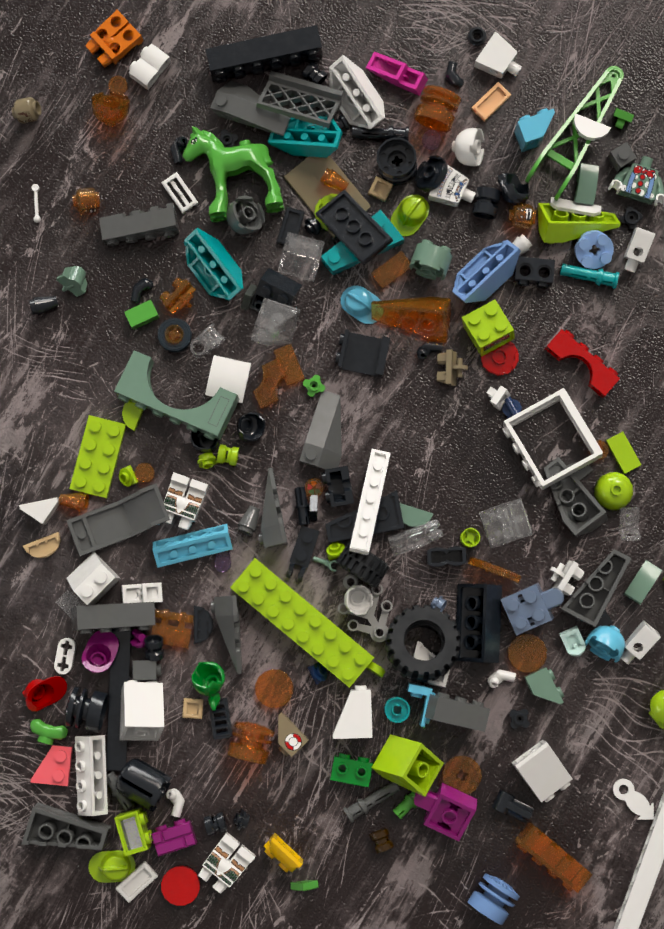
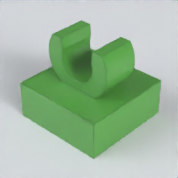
[613,108,634,129]

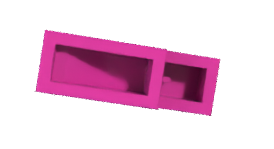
[366,52,428,96]

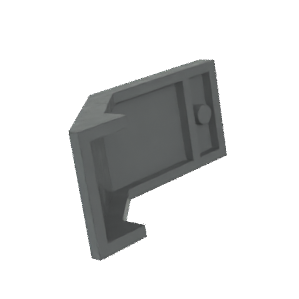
[66,483,170,557]

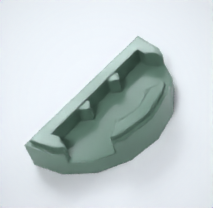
[400,503,433,527]

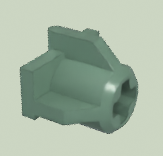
[56,266,88,297]

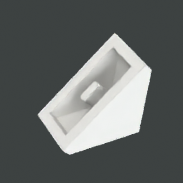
[19,497,61,525]

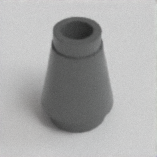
[238,506,260,536]

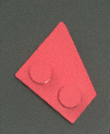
[30,745,73,786]

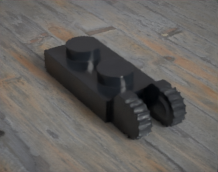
[286,525,320,582]

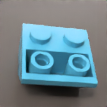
[514,108,555,152]

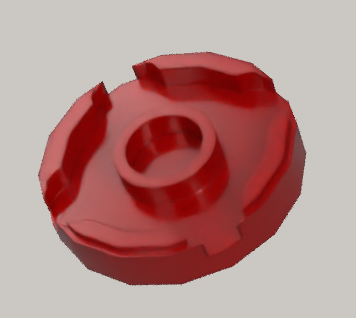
[481,338,519,376]
[161,866,200,906]

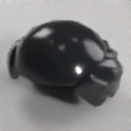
[237,412,266,442]

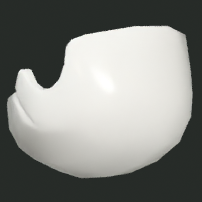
[344,585,373,615]

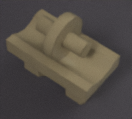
[437,349,468,386]

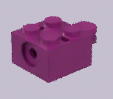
[414,783,477,841]

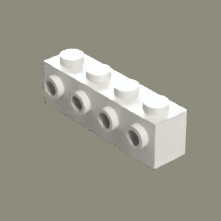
[75,735,108,816]

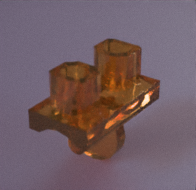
[160,278,196,314]

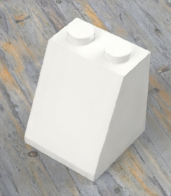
[66,552,121,605]
[120,680,164,741]
[333,685,372,739]
[511,740,572,802]

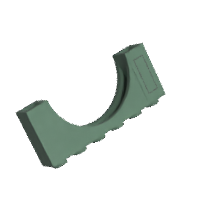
[114,350,240,440]

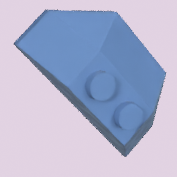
[452,240,521,303]

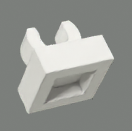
[486,386,511,411]

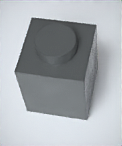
[607,142,636,173]
[133,660,162,680]

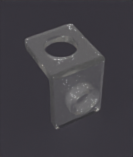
[619,507,641,541]

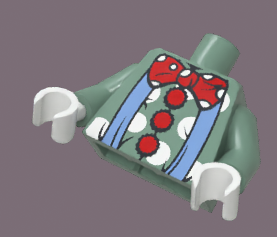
[608,156,664,207]

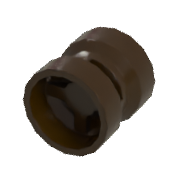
[369,828,394,853]

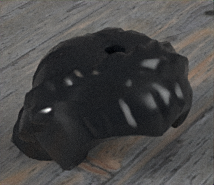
[497,173,530,206]

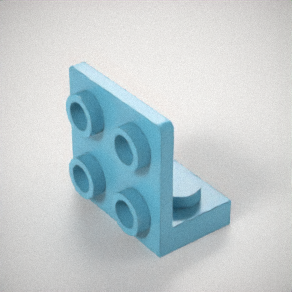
[407,682,435,728]

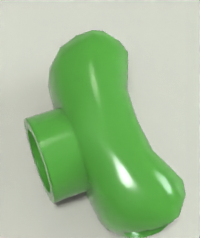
[30,719,68,745]

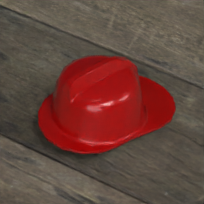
[22,676,67,711]

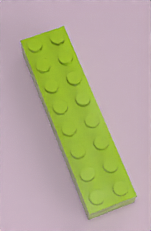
[230,558,374,688]

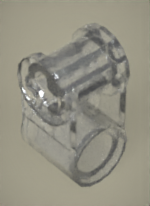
[190,324,226,359]

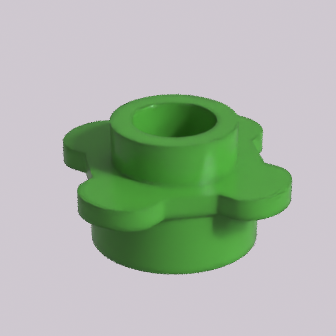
[303,375,325,397]

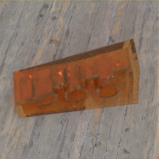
[515,821,593,893]

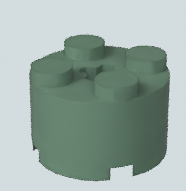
[409,239,452,280]

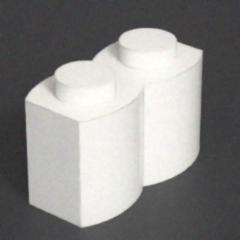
[129,44,171,90]

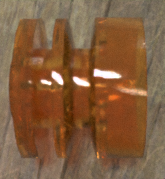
[414,85,461,132]
[227,721,275,765]

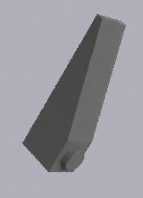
[299,391,342,470]
[544,457,608,536]
[258,468,288,549]

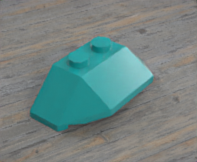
[268,116,343,158]
[184,228,243,300]

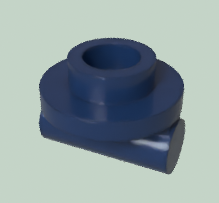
[502,397,522,418]
[308,663,328,685]

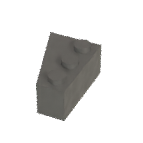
[425,692,490,732]

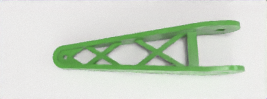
[525,66,624,201]

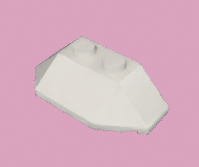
[329,55,385,129]

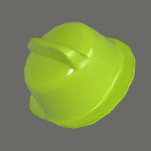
[391,194,429,236]
[88,850,136,883]

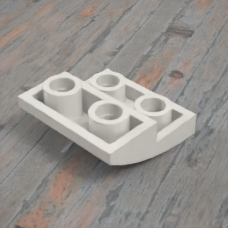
[205,355,251,403]

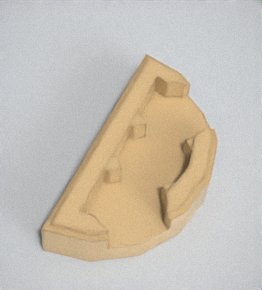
[23,532,61,558]

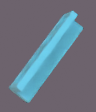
[153,524,233,568]

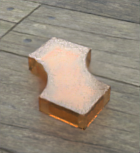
[253,358,288,409]
[468,557,521,583]

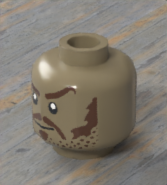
[12,97,41,124]

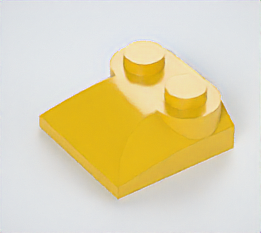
[264,833,303,872]

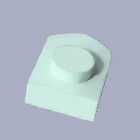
[559,626,586,656]

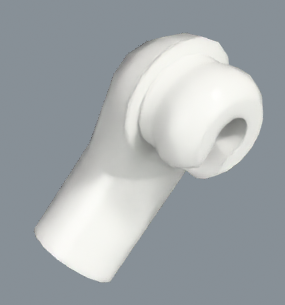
[488,670,516,688]
[166,788,185,817]

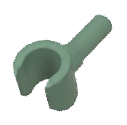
[312,556,338,572]

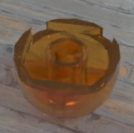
[92,92,130,126]

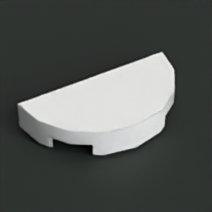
[573,114,611,141]

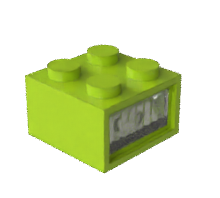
[462,300,515,357]
[114,807,153,856]

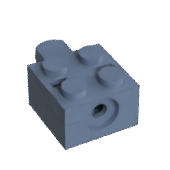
[501,583,564,635]

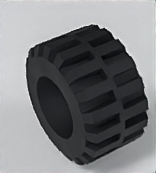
[336,542,389,588]

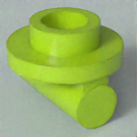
[119,465,139,487]
[326,542,345,561]

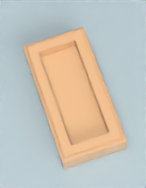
[471,82,511,122]

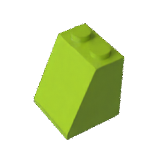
[372,734,444,797]

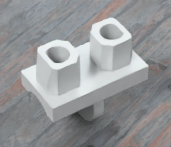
[550,560,584,596]

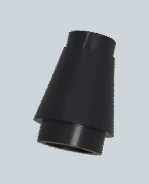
[29,296,58,316]

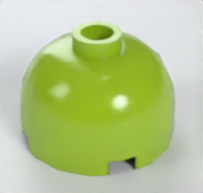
[594,472,633,510]

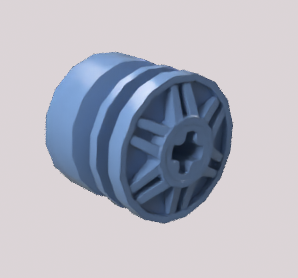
[467,873,520,925]

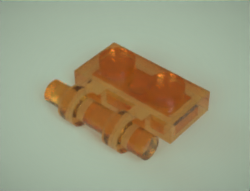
[151,609,194,648]

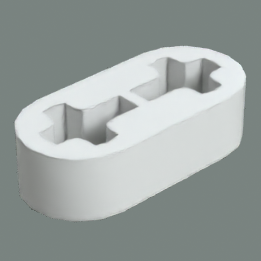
[54,638,76,674]

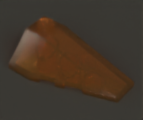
[371,297,451,343]

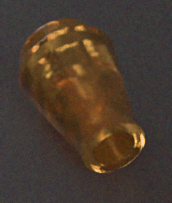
[320,168,349,191]
[59,492,89,511]

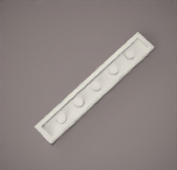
[349,449,390,555]

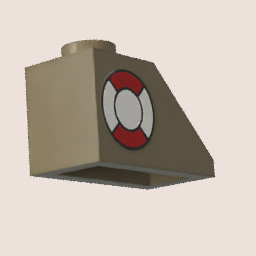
[278,712,309,757]

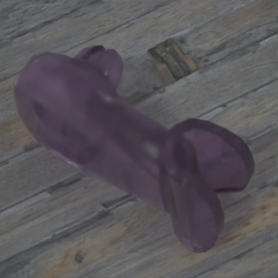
[214,550,231,573]

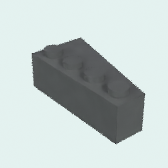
[21,802,111,850]

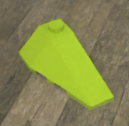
[537,203,621,244]

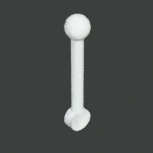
[32,184,41,223]

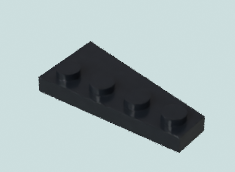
[325,490,405,543]

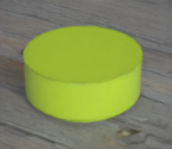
[366,661,386,678]

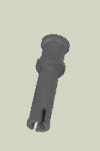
[343,782,400,823]

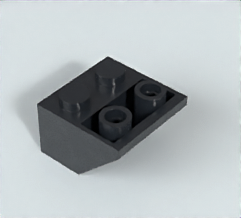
[249,268,302,324]

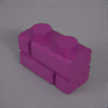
[152,818,197,857]

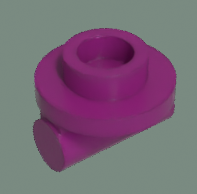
[130,629,147,648]

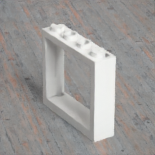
[502,388,603,490]

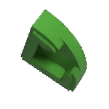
[290,880,318,891]

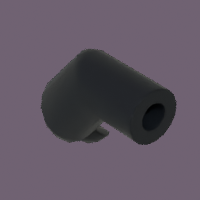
[445,61,464,88]
[170,136,188,165]

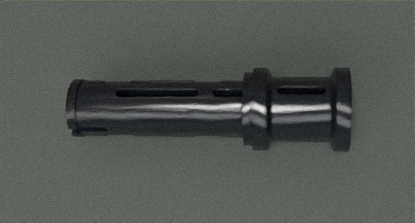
[352,126,409,141]

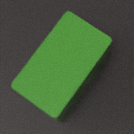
[125,300,159,330]

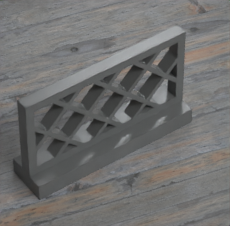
[256,71,343,128]

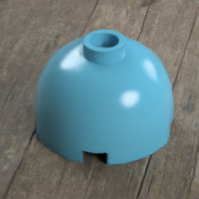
[585,625,625,662]

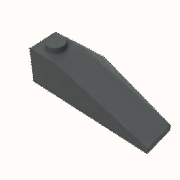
[210,81,291,136]
[211,595,242,674]

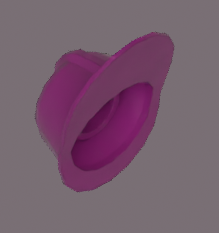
[81,631,119,673]

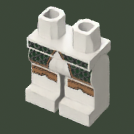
[164,472,209,530]
[198,832,256,893]

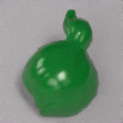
[191,662,225,711]

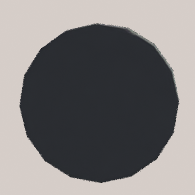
[415,155,448,192]

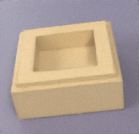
[368,176,393,202]
[183,698,204,719]

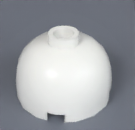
[452,128,484,166]

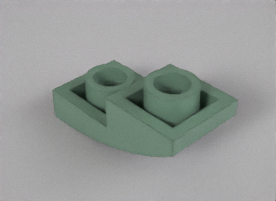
[574,163,599,205]
[624,560,662,605]

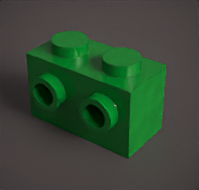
[330,753,373,787]

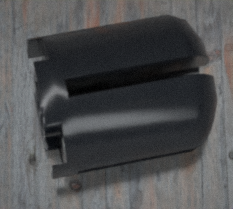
[116,758,172,812]

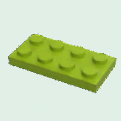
[69,415,127,499]

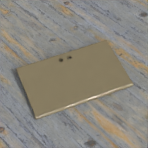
[284,156,371,238]

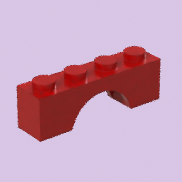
[545,329,620,398]

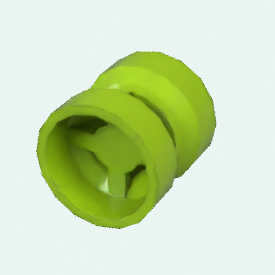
[217,444,239,466]
[460,528,480,548]

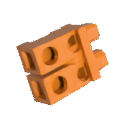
[85,10,144,68]

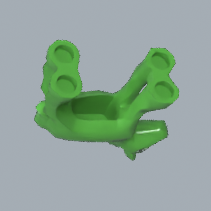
[182,126,284,222]

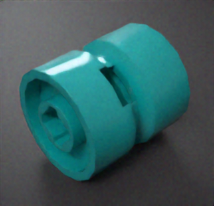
[384,696,410,723]

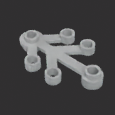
[338,574,393,642]

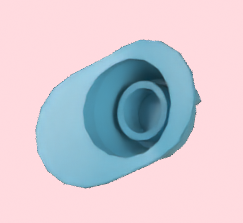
[341,286,383,324]

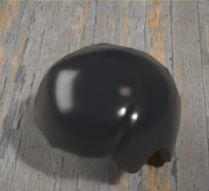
[190,431,220,453]

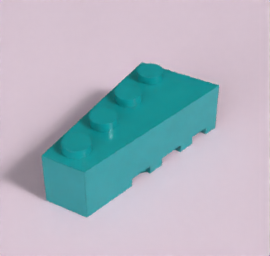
[321,210,404,275]

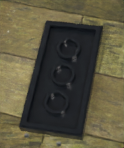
[315,189,393,265]

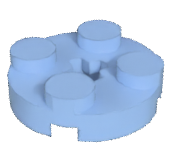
[575,230,614,269]

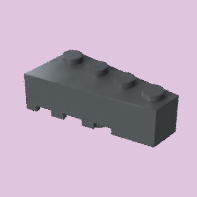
[99,203,179,246]
[561,549,631,628]
[71,602,156,634]

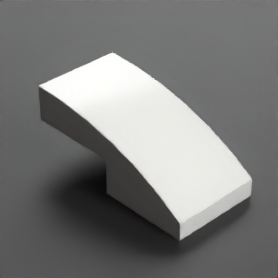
[121,582,163,603]

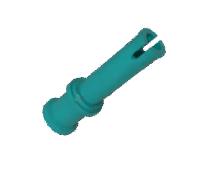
[560,263,619,289]

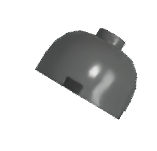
[226,195,265,235]

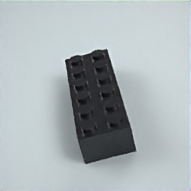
[206,25,322,83]

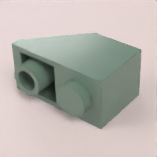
[524,667,564,704]

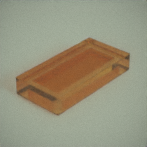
[371,251,410,289]
[273,344,305,386]

